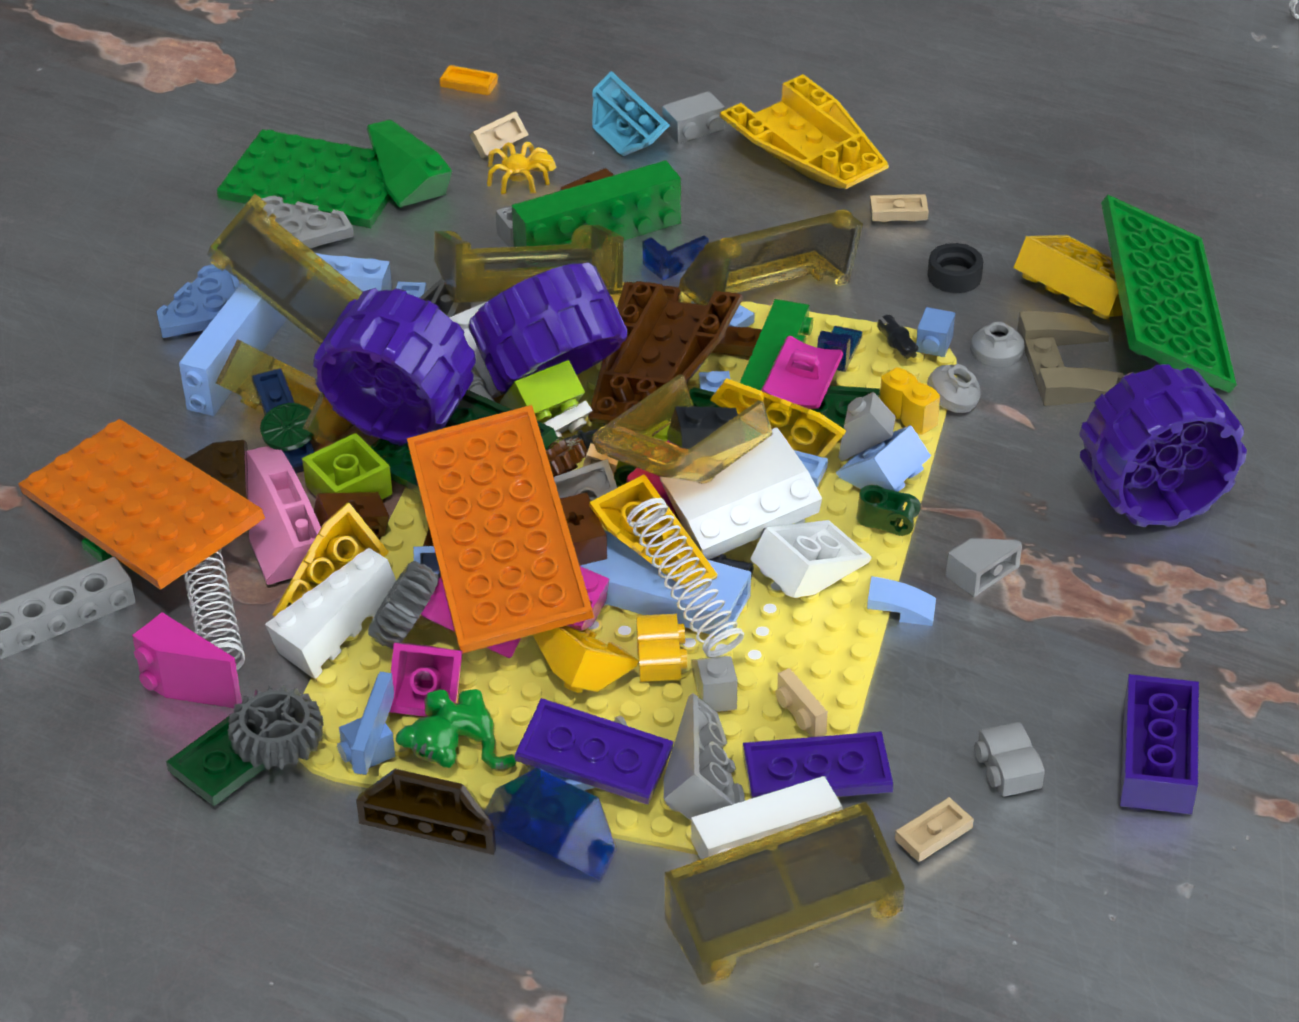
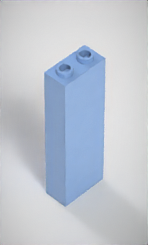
[179,257,294,416]
[580,530,751,639]

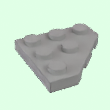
[246,196,354,258]

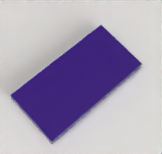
[515,698,673,805]
[742,731,894,799]

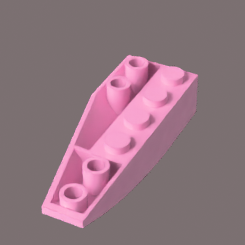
[247,446,321,585]

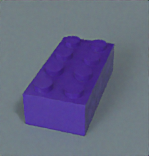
[1120,674,1199,814]

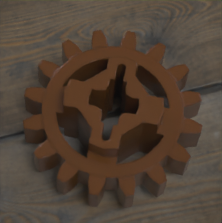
[546,437,588,477]

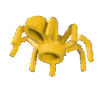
[487,142,556,194]

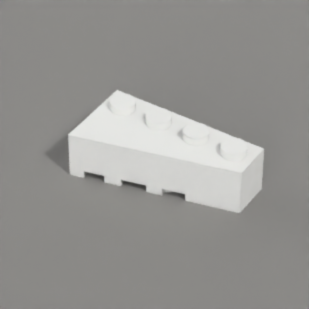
[265,548,396,679]

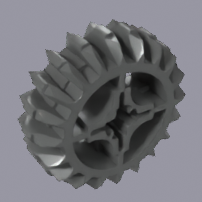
[368,561,438,649]
[228,685,324,770]

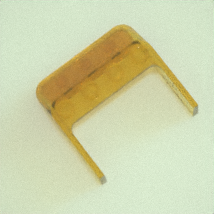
[592,374,773,484]

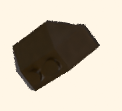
[184,440,249,531]
[356,769,496,855]

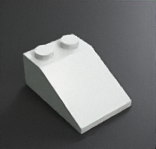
[750,520,872,598]

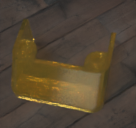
[215,339,354,445]

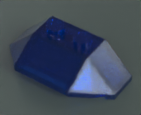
[485,768,618,881]

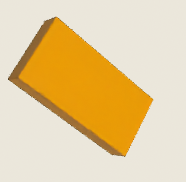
[439,65,498,96]

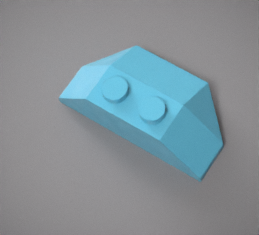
[592,71,670,157]

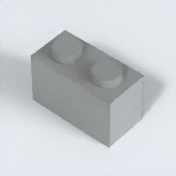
[662,91,725,144]

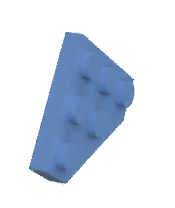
[156,261,240,338]

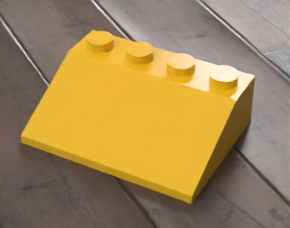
[1013,235,1123,319]

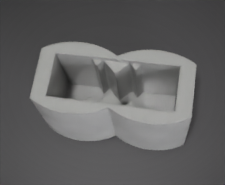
[974,722,1045,797]

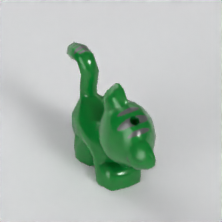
[395,689,517,770]

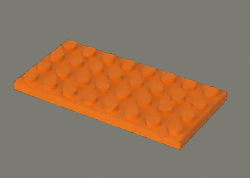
[407,405,594,654]
[18,419,265,590]

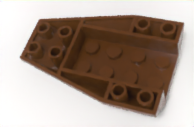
[588,281,743,430]

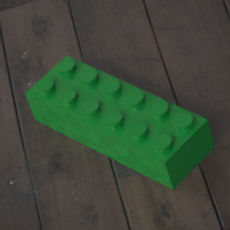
[511,160,681,269]

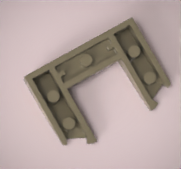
[1017,311,1125,406]

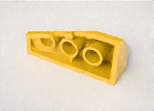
[710,378,846,458]
[589,474,718,592]
[272,503,389,617]
[533,625,639,693]

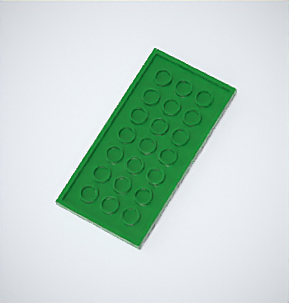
[1101,194,1237,393]

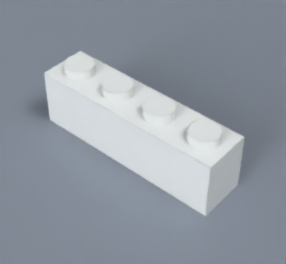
[691,776,843,873]

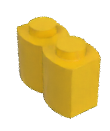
[880,367,940,435]
[636,614,687,682]

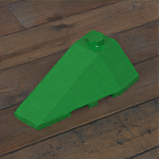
[367,119,452,207]

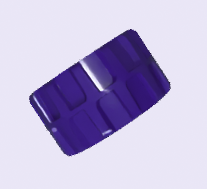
[468,263,627,395]
[313,288,476,445]
[1079,364,1247,528]

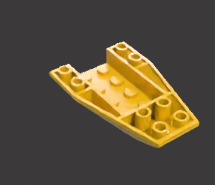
[720,74,889,189]

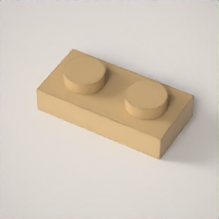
[469,111,528,158]
[869,194,929,222]
[775,668,828,737]
[895,797,974,862]

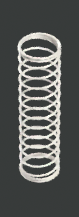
[627,498,744,657]
[184,549,245,670]

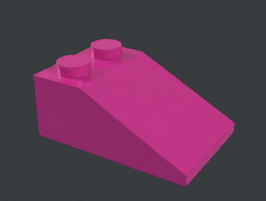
[132,612,242,708]

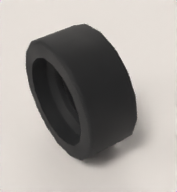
[927,243,984,293]

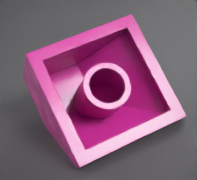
[389,643,463,717]

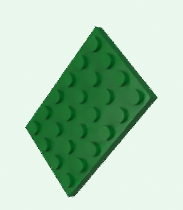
[217,129,392,229]

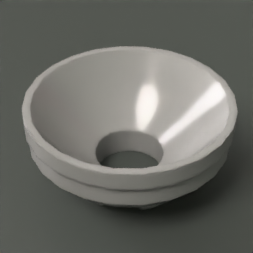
[970,322,1025,367]
[927,364,981,413]

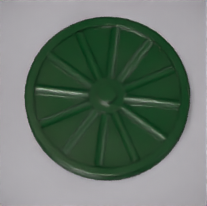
[260,403,317,451]

